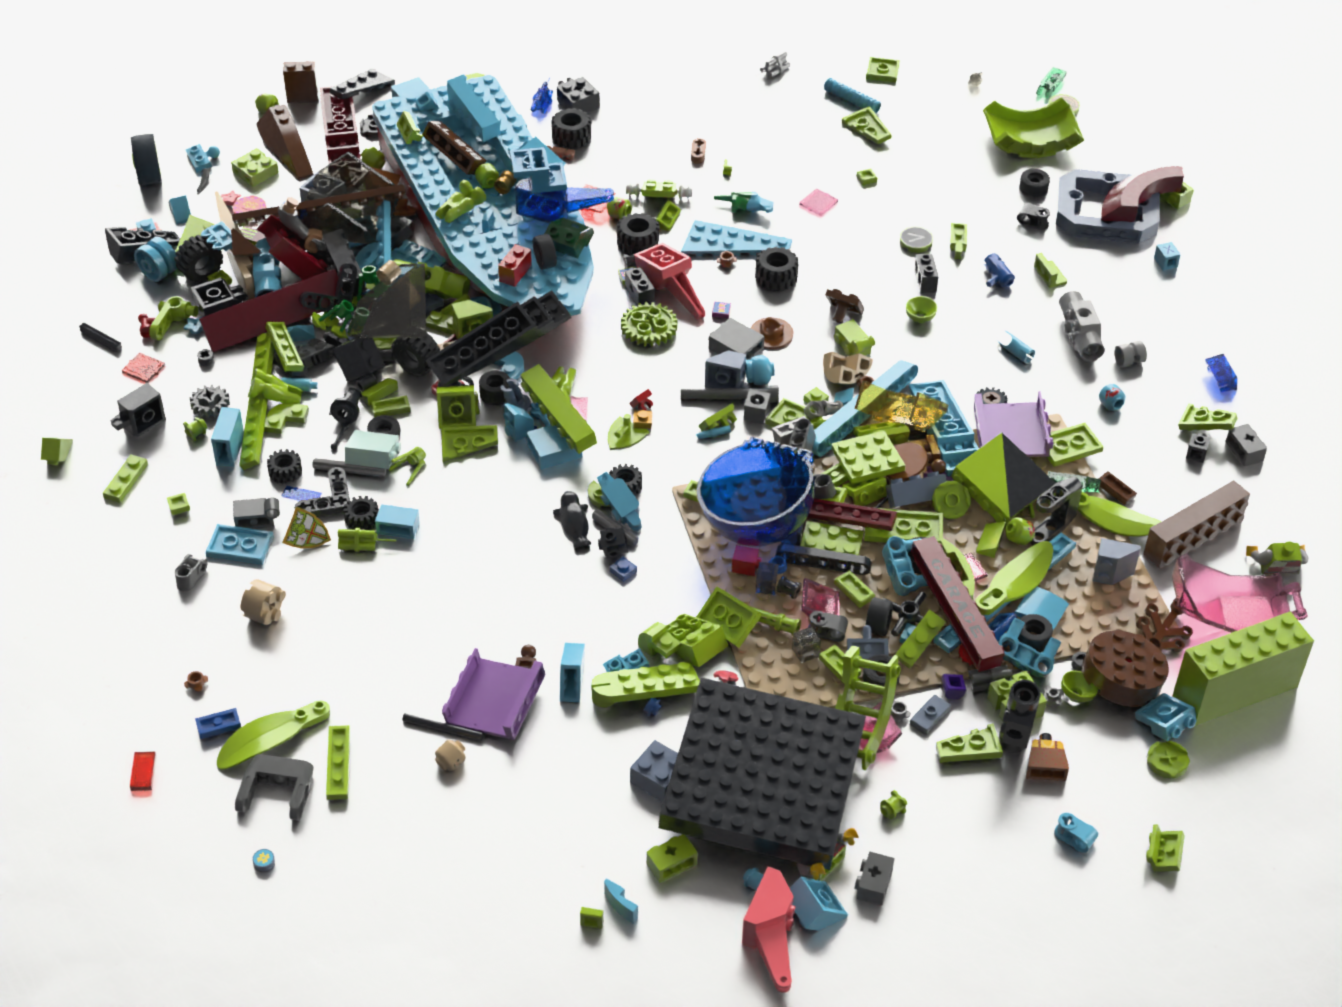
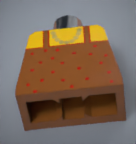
[1026,733,1069,782]

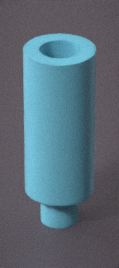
[281,377,318,392]

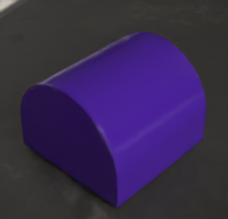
[941,674,966,700]

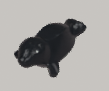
[553,491,592,548]

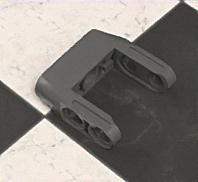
[234,754,314,820]

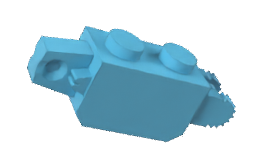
[597,471,642,532]

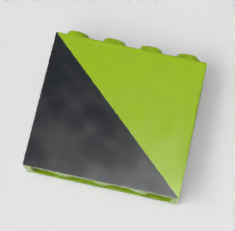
[951,433,1056,528]

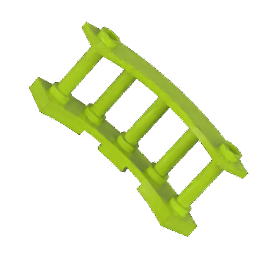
[835,646,901,771]

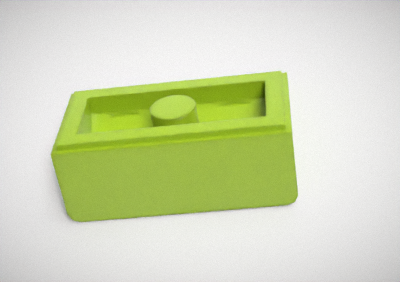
[655,200,681,231]
[360,378,398,406]
[975,522,1006,558]

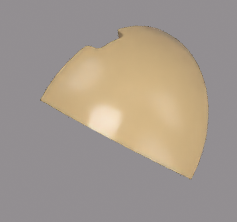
[823,352,873,384]

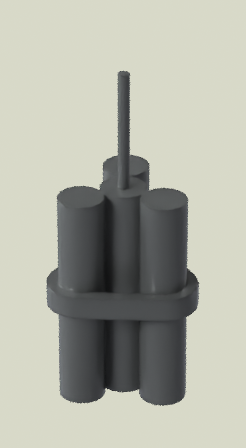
[968,665,1031,692]

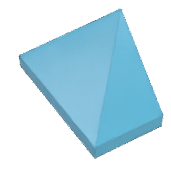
[287,325,315,342]

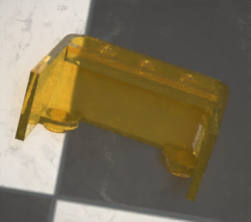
[854,381,949,432]

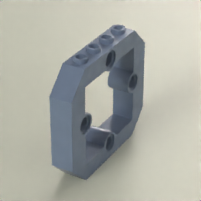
[1055,169,1160,244]

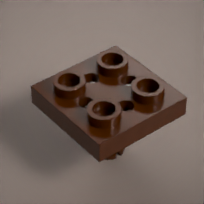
[825,288,865,324]

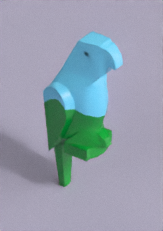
[713,191,774,213]

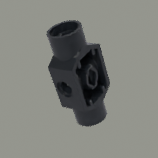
[998,680,1041,753]

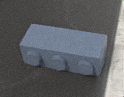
[885,471,947,508]

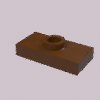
[1095,471,1138,506]

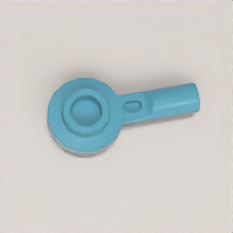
[529,403,551,426]

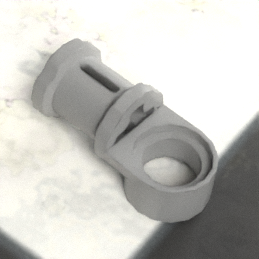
[804,400,843,419]

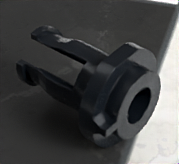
[329,387,362,424]

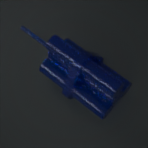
[530,77,554,114]

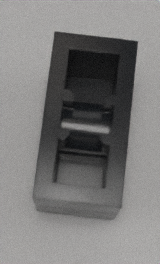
[625,267,655,307]

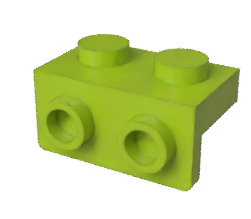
[1146,824,1185,872]

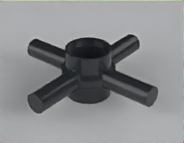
[883,592,927,636]

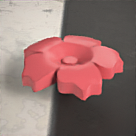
[713,670,738,683]

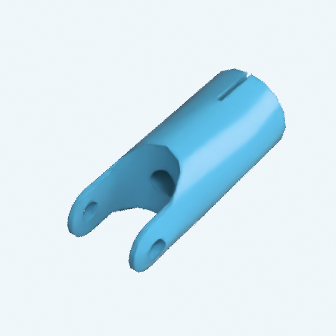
[997,330,1036,364]

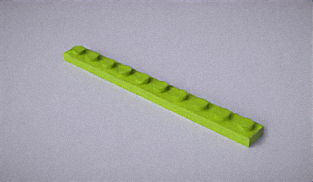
[239,333,275,470]

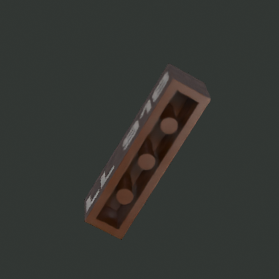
[422,121,487,174]

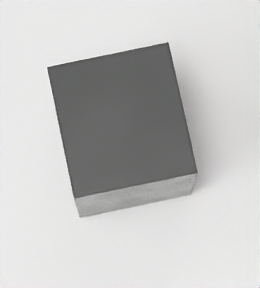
[743,389,771,424]

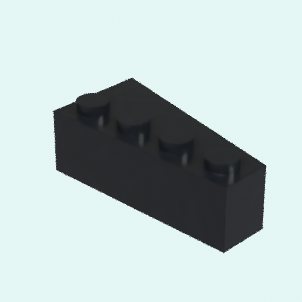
[323,229,367,295]

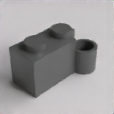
[233,497,280,529]

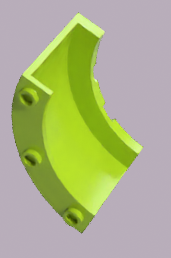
[982,97,1085,158]

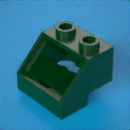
[544,217,595,258]

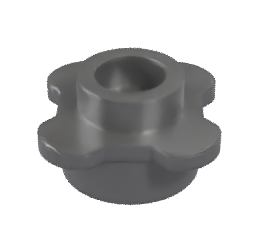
[1043,686,1064,706]
[890,701,911,722]

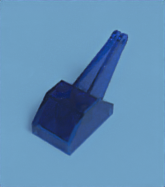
[515,178,614,223]

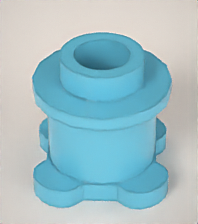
[743,867,764,893]

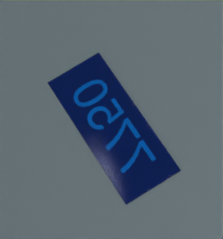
[281,485,322,500]

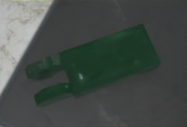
[1036,66,1067,99]

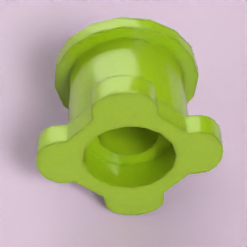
[183,417,207,442]
[880,790,908,819]

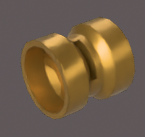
[494,171,517,194]

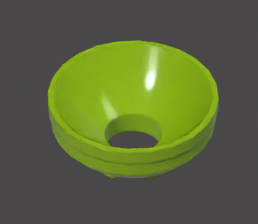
[905,296,938,323]
[1061,671,1098,703]

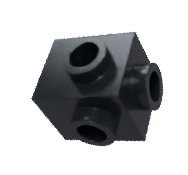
[598,527,628,557]

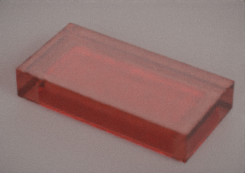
[129,751,157,791]

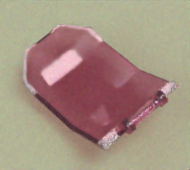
[1172,553,1308,633]

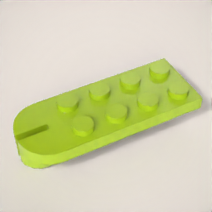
[591,662,700,708]

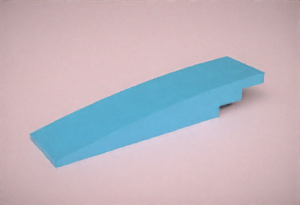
[909,380,979,477]

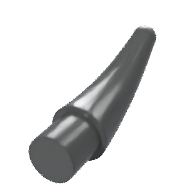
[196,168,210,192]

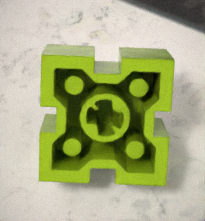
[987,671,1047,721]

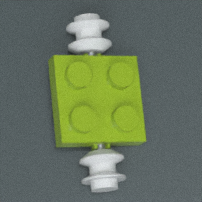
[626,179,693,201]

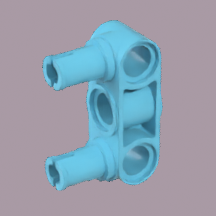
[882,536,928,596]
[998,618,1061,678]

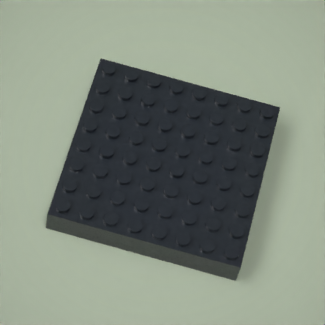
[658,677,866,870]

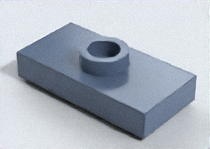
[910,694,951,734]

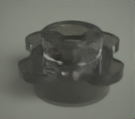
[967,72,983,87]

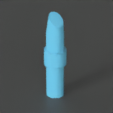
[695,426,731,439]

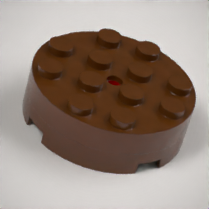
[1082,629,1169,707]

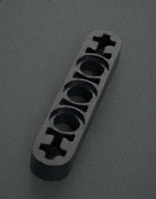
[775,544,872,575]

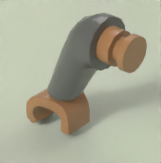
[278,197,323,253]

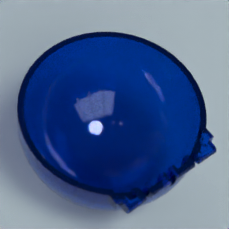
[697,436,815,547]

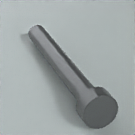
[680,385,779,403]

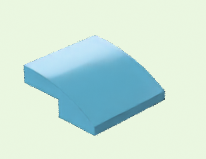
[1014,587,1069,630]

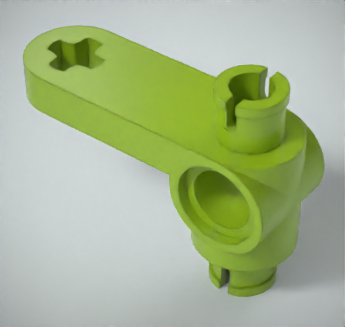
[149,296,199,341]

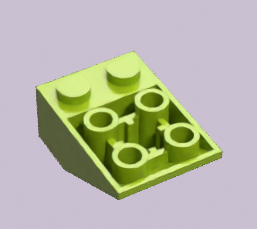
[666,613,728,667]

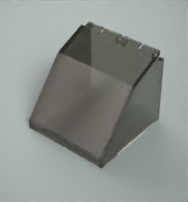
[298,151,399,244]
[347,263,426,338]

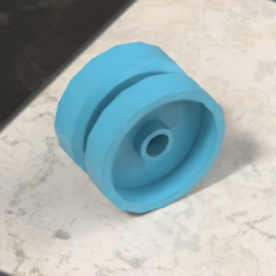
[134,237,178,282]

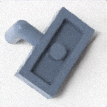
[847,625,889,660]

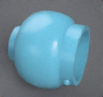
[745,355,775,385]

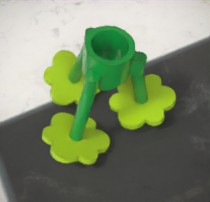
[352,265,392,308]
[312,300,354,339]

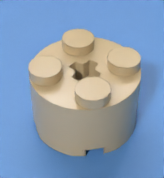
[240,579,286,625]

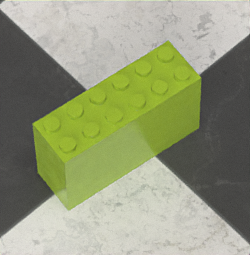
[1172,611,1315,726]

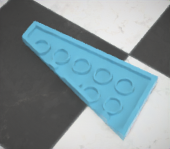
[681,220,793,256]

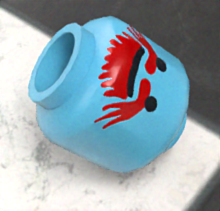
[1098,384,1126,411]

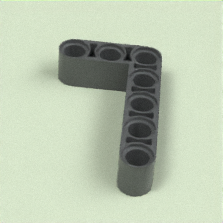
[778,418,836,499]

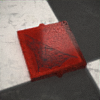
[121,352,166,383]

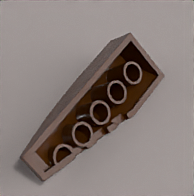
[256,104,314,180]

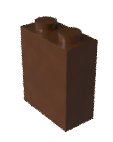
[282,60,319,103]

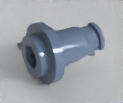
[501,378,532,413]

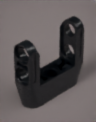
[1030,476,1083,546]

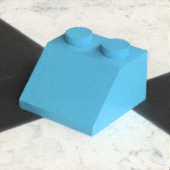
[790,877,849,931]

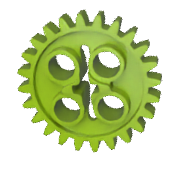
[620,302,678,347]

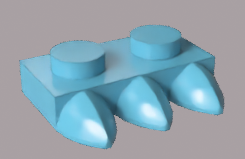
[201,221,232,252]

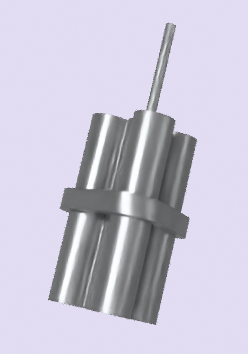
[755,51,791,78]

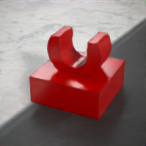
[629,388,654,411]

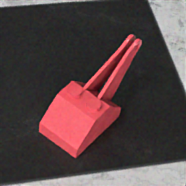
[634,242,706,320]
[742,867,796,993]

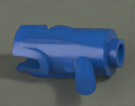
[983,253,1015,288]

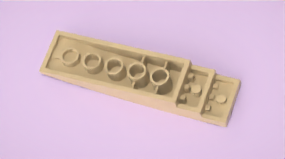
[215,191,255,300]

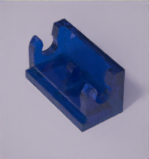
[1205,353,1238,392]

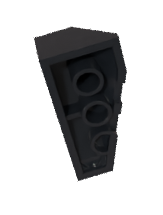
[104,226,180,264]

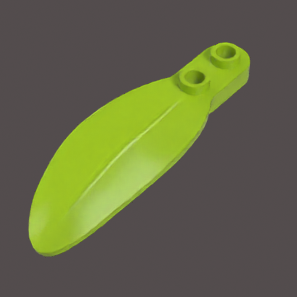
[1053,492,1161,537]
[975,541,1053,615]
[216,700,330,770]

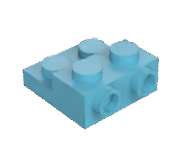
[1135,693,1196,741]

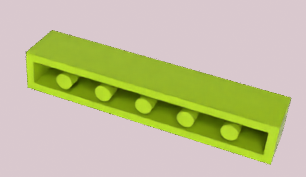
[520,364,598,454]

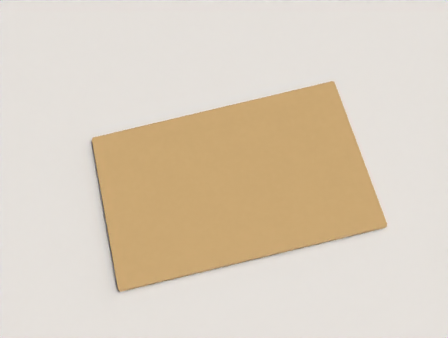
[672,413,1179,708]

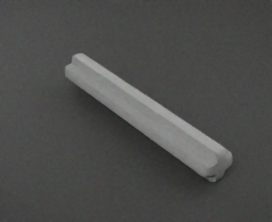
[312,458,386,477]

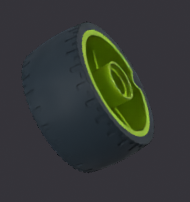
[130,133,162,185]

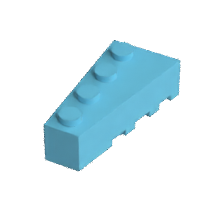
[446,74,500,142]

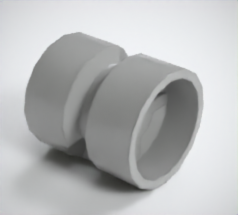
[1114,340,1147,368]

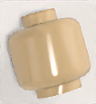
[434,739,466,771]

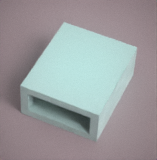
[344,430,401,469]

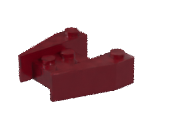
[257,215,328,280]

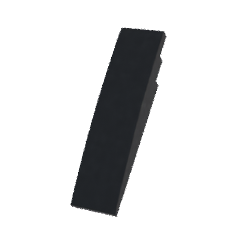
[425,290,572,387]

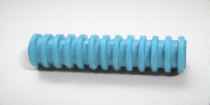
[823,77,881,114]

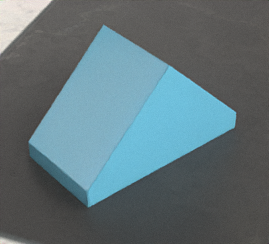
[168,195,192,225]

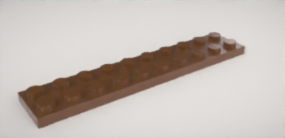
[231,184,405,227]

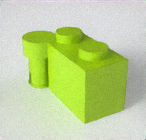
[833,319,876,356]

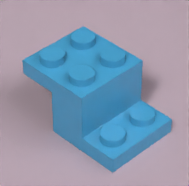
[510,147,568,193]

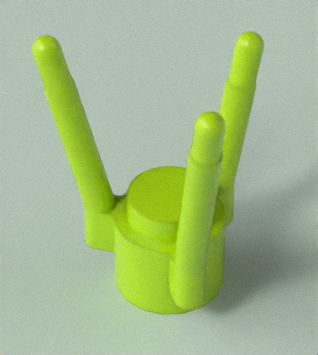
[388,446,426,486]

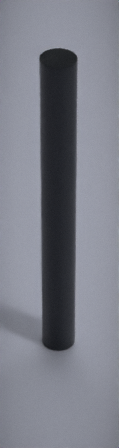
[402,713,484,741]

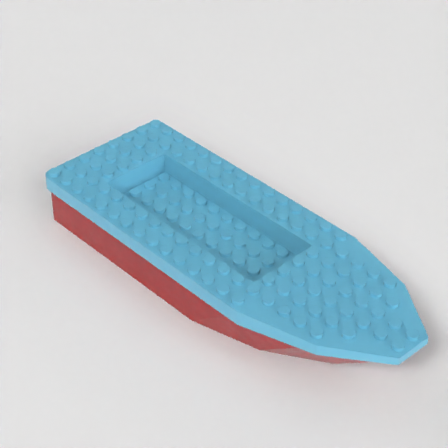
[372,74,594,316]

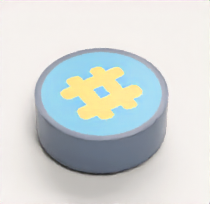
[252,849,275,872]

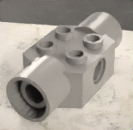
[1058,291,1105,362]

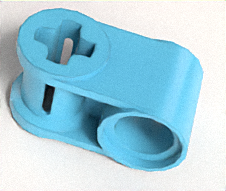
[1054,813,1099,853]

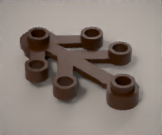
[1136,597,1193,653]

